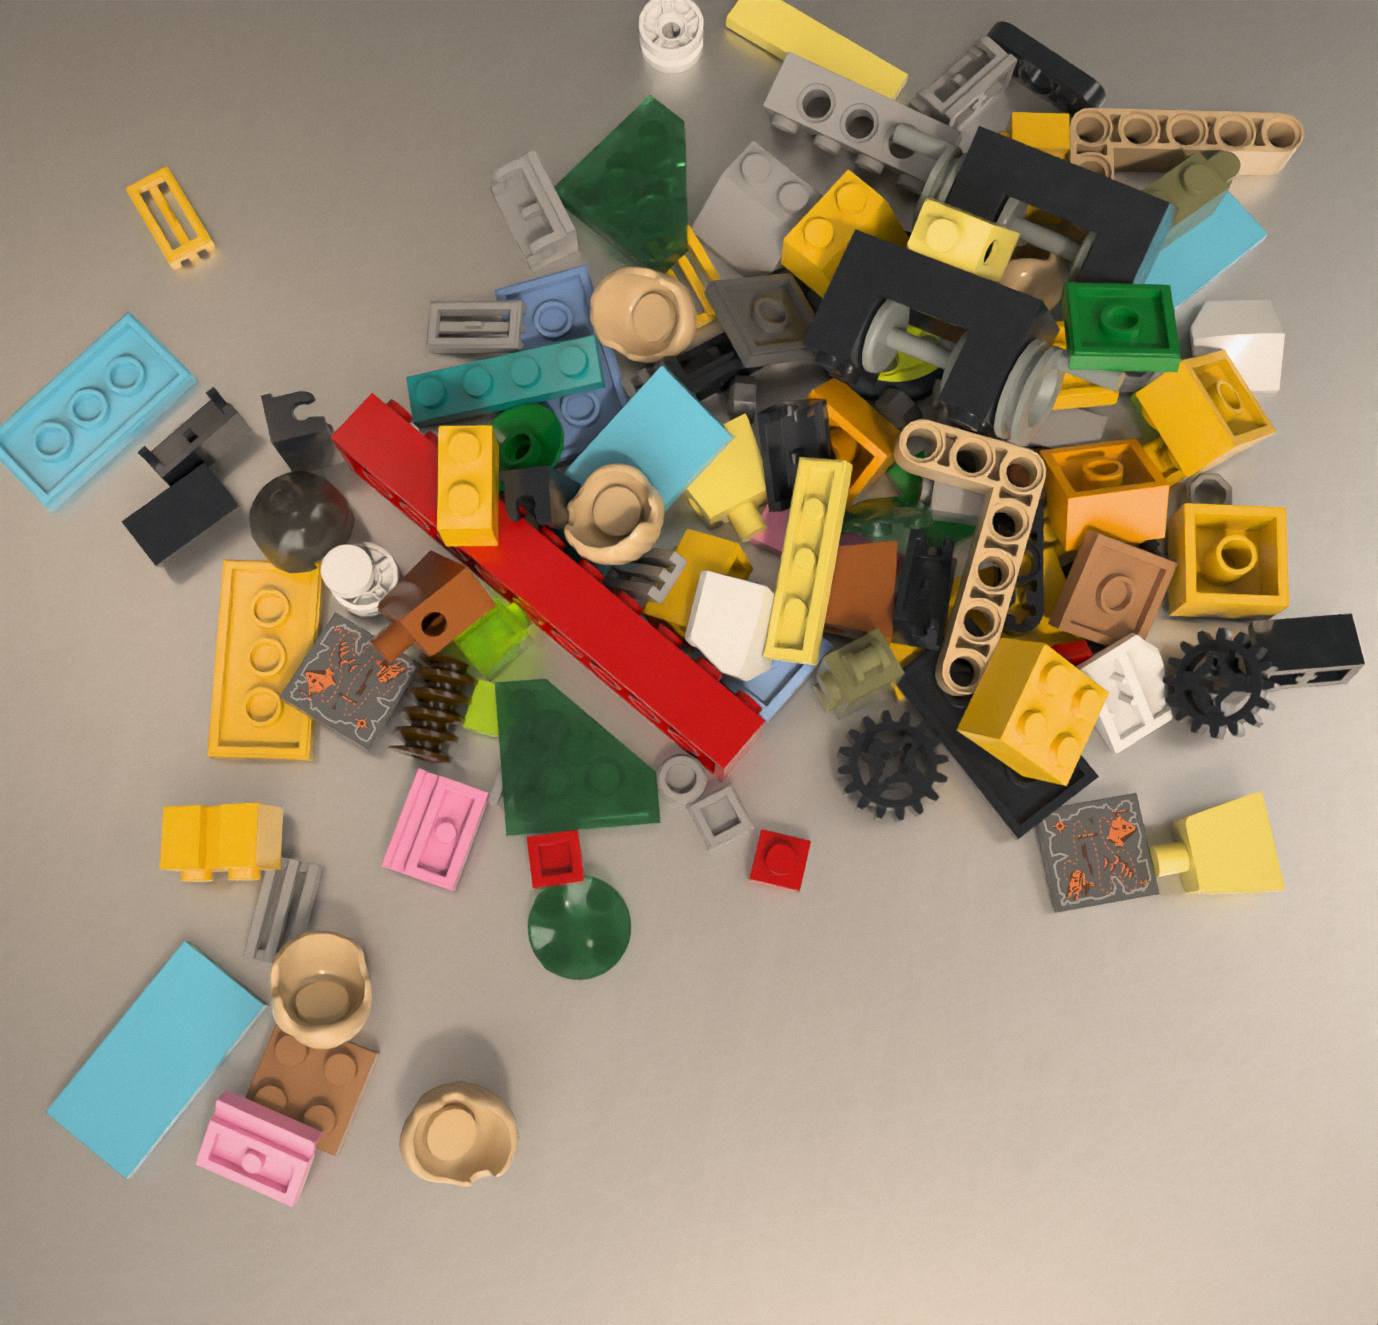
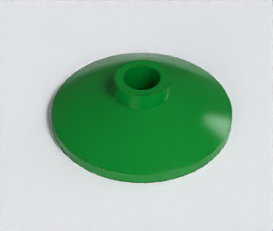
[489,404,564,494]

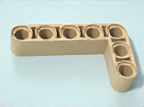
[1061,108,1304,243]
[893,419,1046,696]

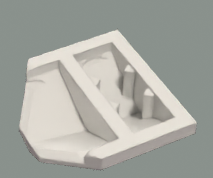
[1190,300,1285,394]
[684,571,774,682]
[1076,633,1172,754]

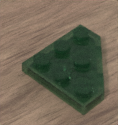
[554,95,689,273]
[495,679,661,837]

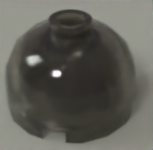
[249,470,355,574]

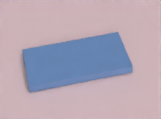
[494,264,629,469]

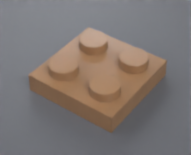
[1048,529,1178,646]
[245,1024,380,1156]

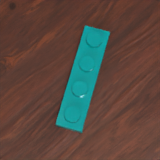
[406,335,606,428]

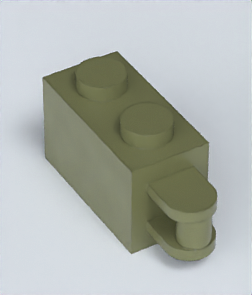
[1141,151,1241,251]
[813,628,905,720]

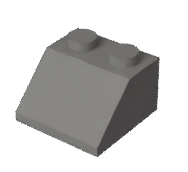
[691,141,823,277]

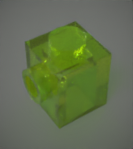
[453,597,535,682]

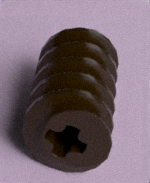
[388,652,479,763]

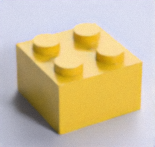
[1167,503,1289,620]
[957,637,1109,786]

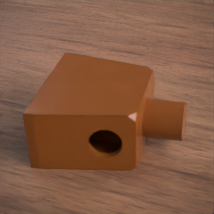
[823,541,898,646]
[369,550,497,664]

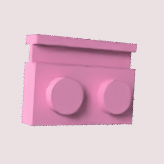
[381,768,490,892]
[196,1090,323,1207]

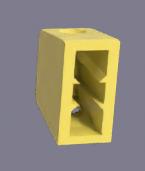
[906,198,1021,282]
[681,414,768,542]
[1149,791,1285,894]

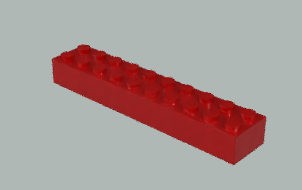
[331,393,765,783]

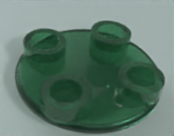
[841,496,933,538]
[528,875,631,980]

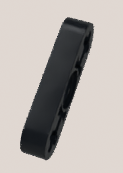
[983,21,1106,118]
[993,500,1044,637]

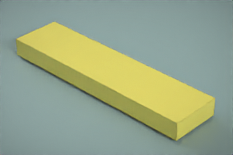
[726,0,908,101]
[763,457,853,666]

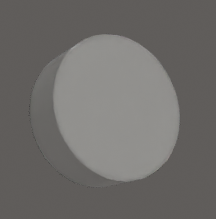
[656,754,707,806]

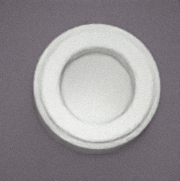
[321,544,375,598]

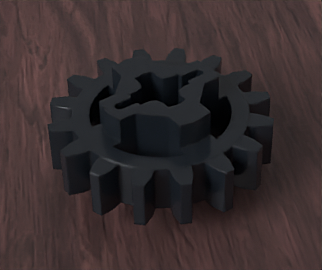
[1163,628,1281,740]
[836,710,949,823]

